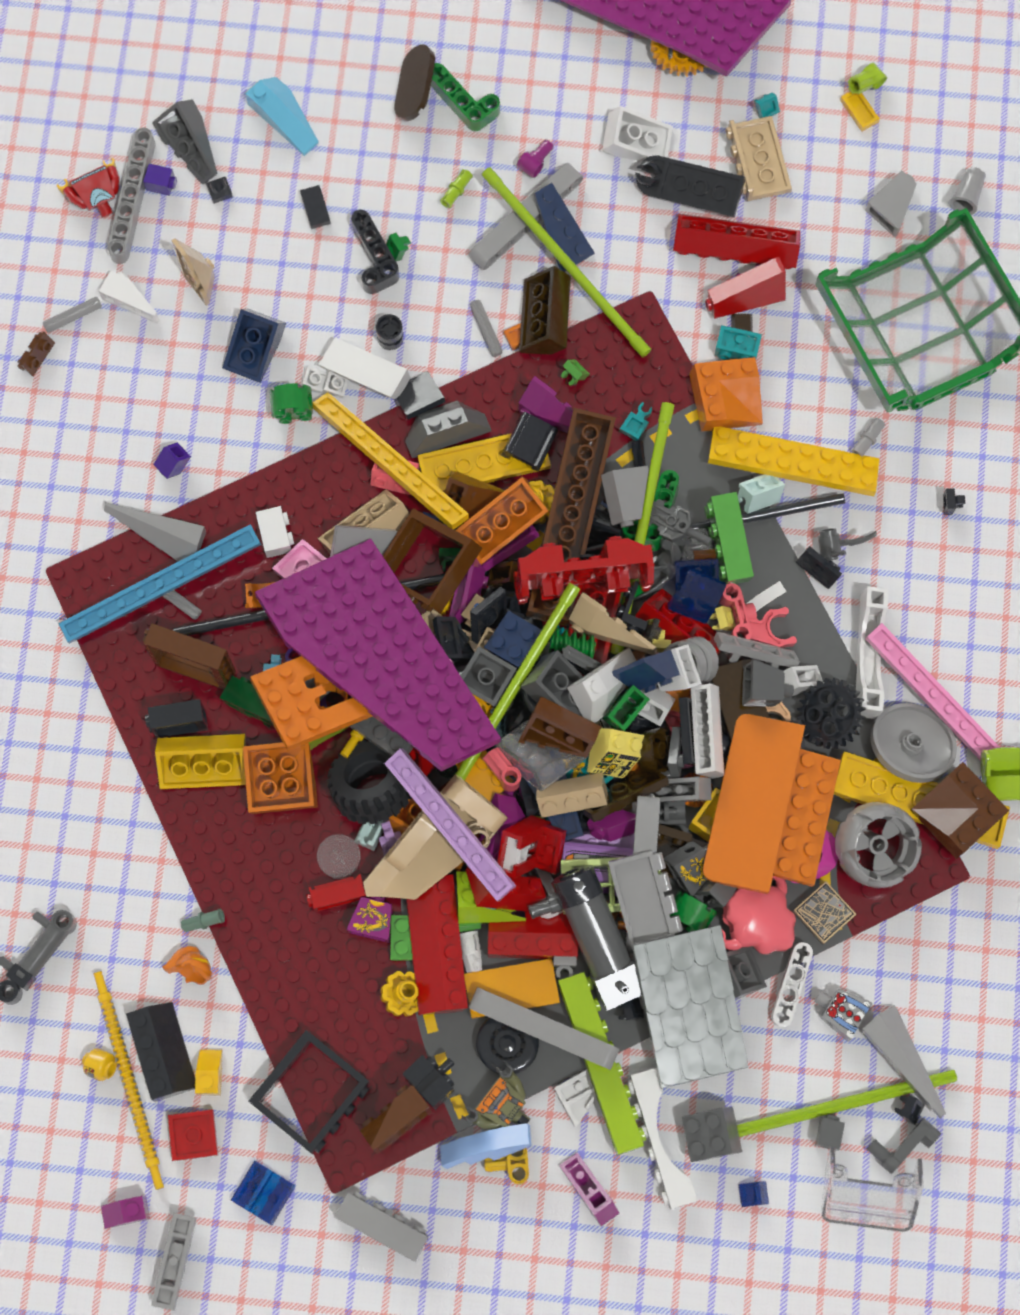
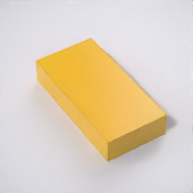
[840,92,880,132]

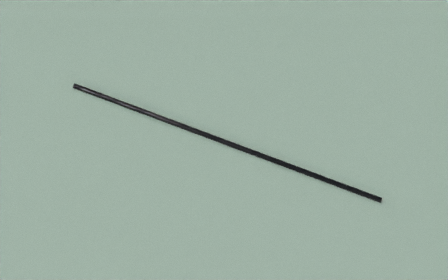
[173,493,845,636]

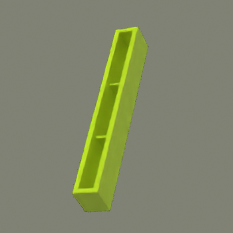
[558,972,646,1156]

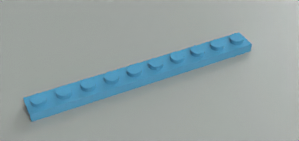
[58,524,261,644]

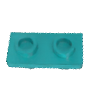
[714,325,762,360]

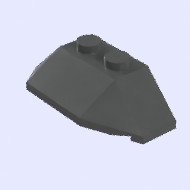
[405,401,491,458]

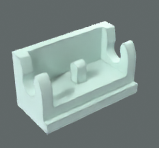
[738,474,785,514]
[354,820,386,851]

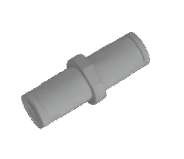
[852,418,885,457]

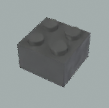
[681,1107,742,1162]

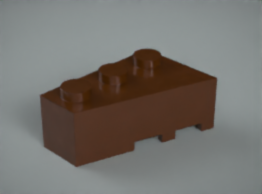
[518,696,602,758]

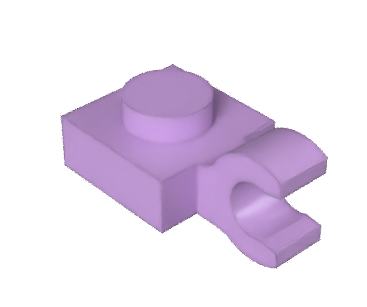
[379,821,401,856]

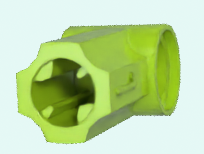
[848,62,887,94]

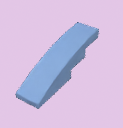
[440,1123,531,1169]

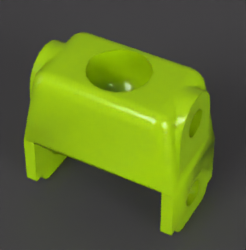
[981,747,1020,801]

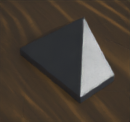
[589,521,622,544]

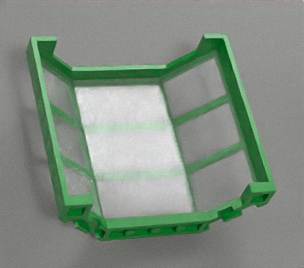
[815,208,1020,412]

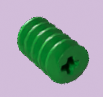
[549,628,596,658]

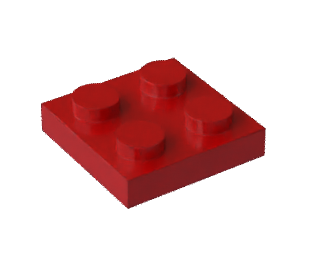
[168,1109,218,1161]

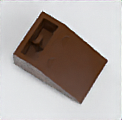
[444,471,505,525]

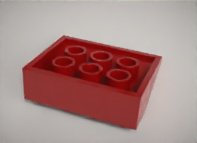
[488,911,578,960]

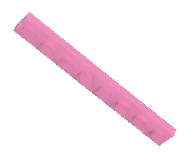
[865,623,1000,761]

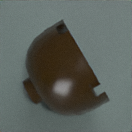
[637,728,671,772]

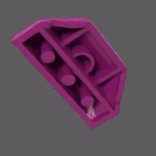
[449,558,488,624]
[468,792,526,867]

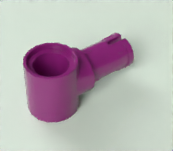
[516,139,554,178]

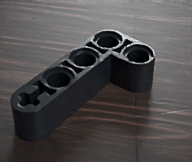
[351,209,399,294]

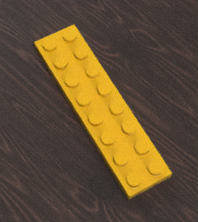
[708,427,880,497]
[833,751,1010,849]

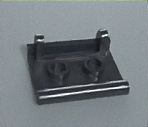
[501,412,558,471]

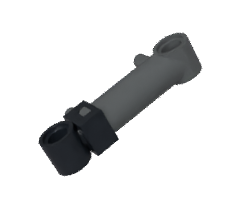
[0,910,77,1005]

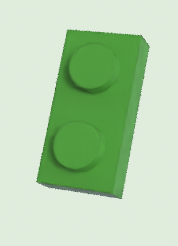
[391,915,412,961]

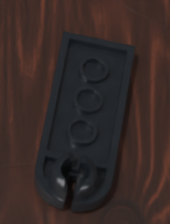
[635,155,746,218]

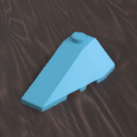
[245,77,319,156]

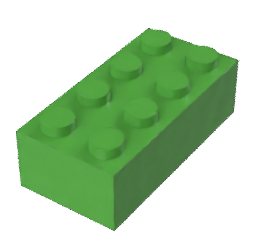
[704,492,754,587]

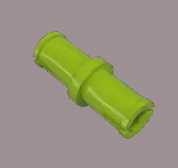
[440,169,473,209]

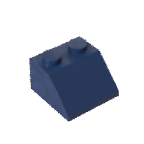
[612,650,680,693]

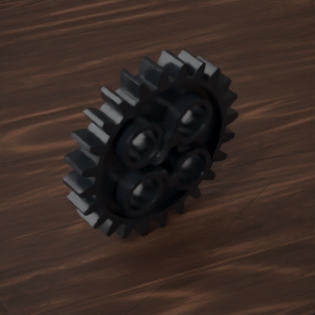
[797,678,866,749]

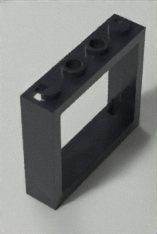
[248,1030,370,1155]

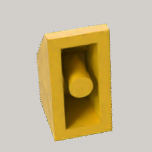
[195,1050,223,1096]

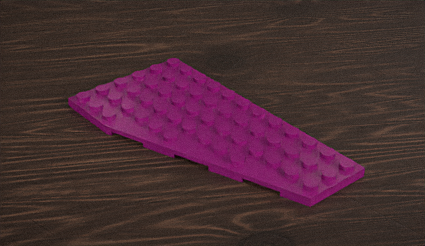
[255,539,501,771]

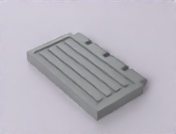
[608,850,683,949]

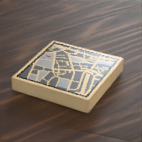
[793,881,856,944]

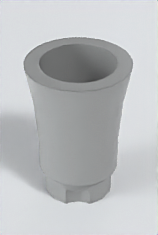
[949,167,986,215]

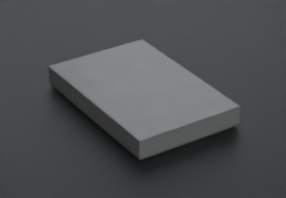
[330,525,398,557]

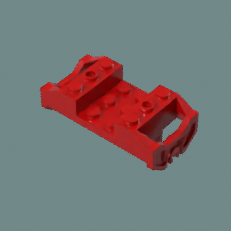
[513,536,654,604]

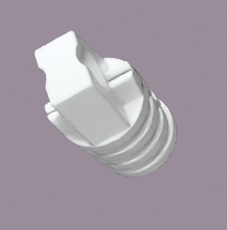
[460,931,482,973]

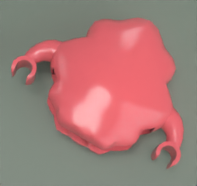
[722,876,796,955]

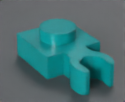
[620,402,652,441]

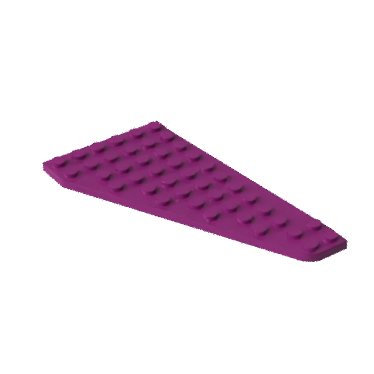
[560,0,791,77]

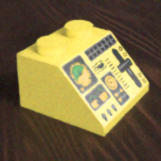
[587,728,644,778]

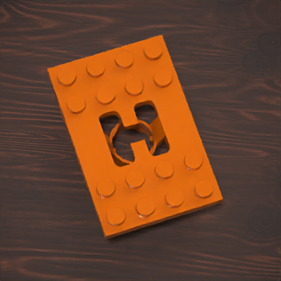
[250,656,373,751]

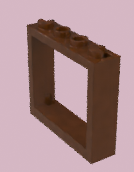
[383,508,482,614]
[143,623,236,690]

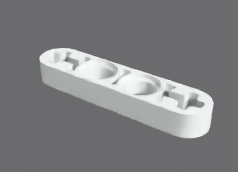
[771,942,813,1027]

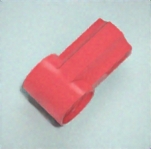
[483,747,521,792]

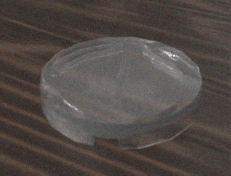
[317,834,361,879]

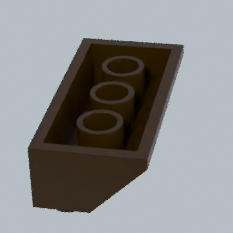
[519,266,571,355]

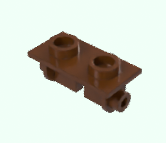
[17,331,55,376]

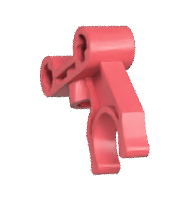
[719,583,797,648]

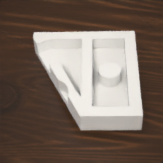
[554,1070,596,1127]

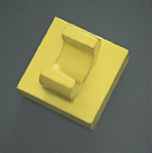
[709,606,736,631]
[649,629,671,653]

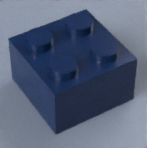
[485,611,551,671]

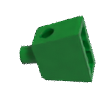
[602,685,650,731]

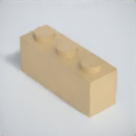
[536,772,607,818]

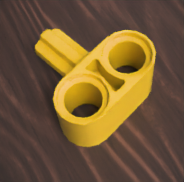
[484,1147,529,1185]

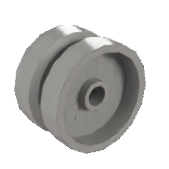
[664,636,719,684]

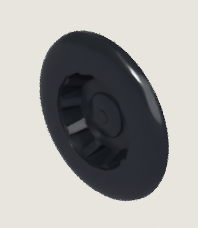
[476,1017,539,1074]

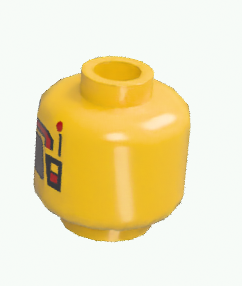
[82,1048,117,1081]

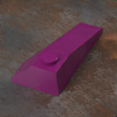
[519,376,573,433]

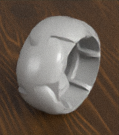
[835,802,922,888]

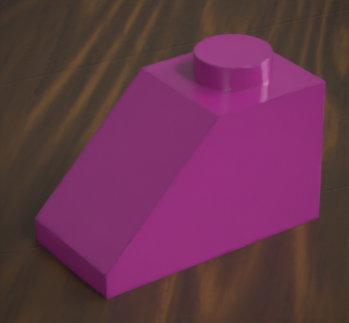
[587,810,636,842]
[101,1196,150,1229]

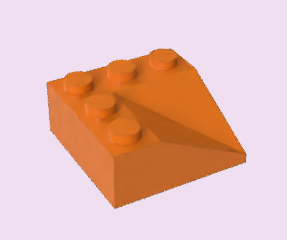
[689,357,763,432]
[243,742,318,814]

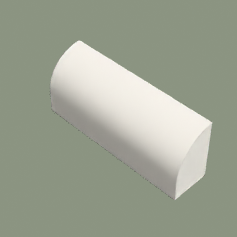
[319,337,410,399]
[691,684,724,778]

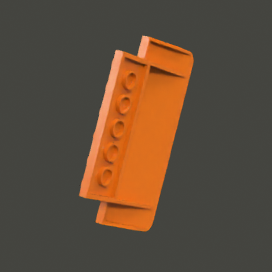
[703,714,841,894]

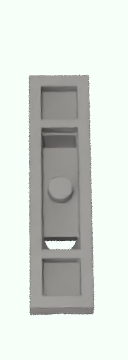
[714,632,800,668]
[151,1213,197,1311]

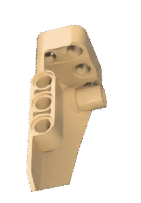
[363,774,508,900]

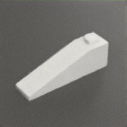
[567,648,636,723]

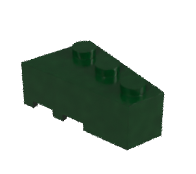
[220,676,275,728]

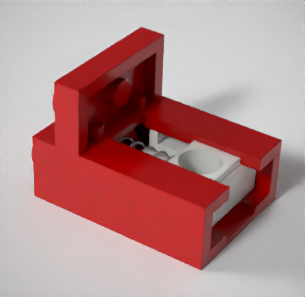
[497,815,567,879]

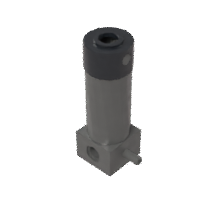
[551,865,642,1011]

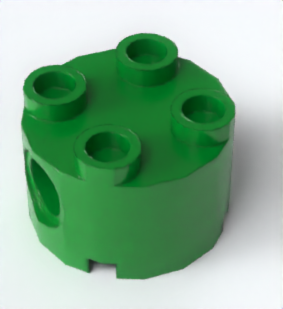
[270,383,313,424]
[669,891,717,933]

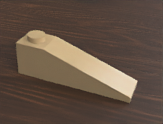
[171,238,215,306]
[569,593,657,655]

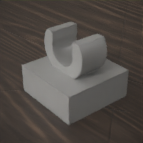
[553,956,576,978]

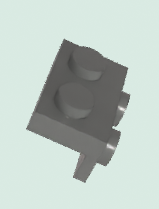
[661,727,685,779]

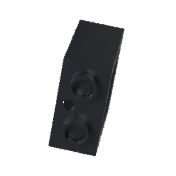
[145,699,208,738]

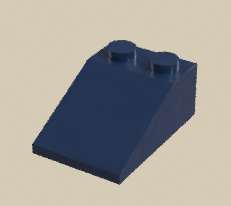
[222,309,286,383]

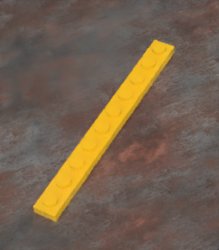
[312,392,469,529]

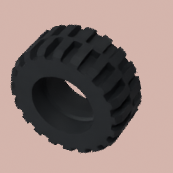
[327,740,412,824]

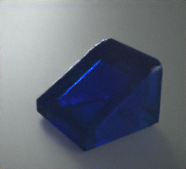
[739,1181,769,1207]

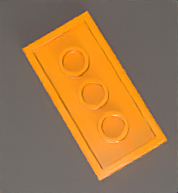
[464,958,560,1019]

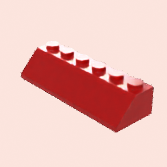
[673,214,801,269]
[406,875,468,1016]

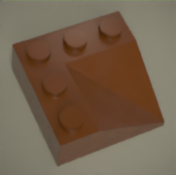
[910,762,1009,859]
[360,1085,431,1154]

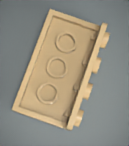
[726,116,792,201]

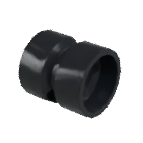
[375,314,404,350]

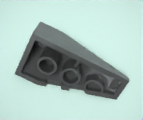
[152,99,218,184]

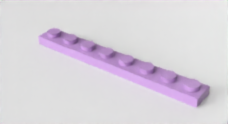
[384,749,516,901]

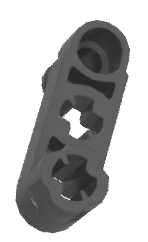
[528,868,564,919]
[866,1118,942,1174]

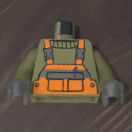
[461,1061,531,1130]

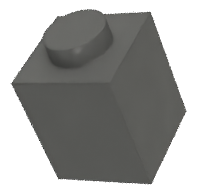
[815,1115,845,1151]

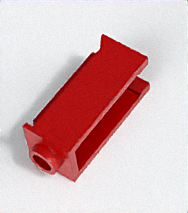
[306,874,367,912]

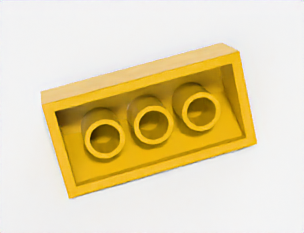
[155,734,246,789]

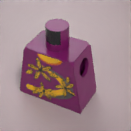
[347,897,393,943]

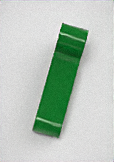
[431,63,500,131]
[623,470,679,551]

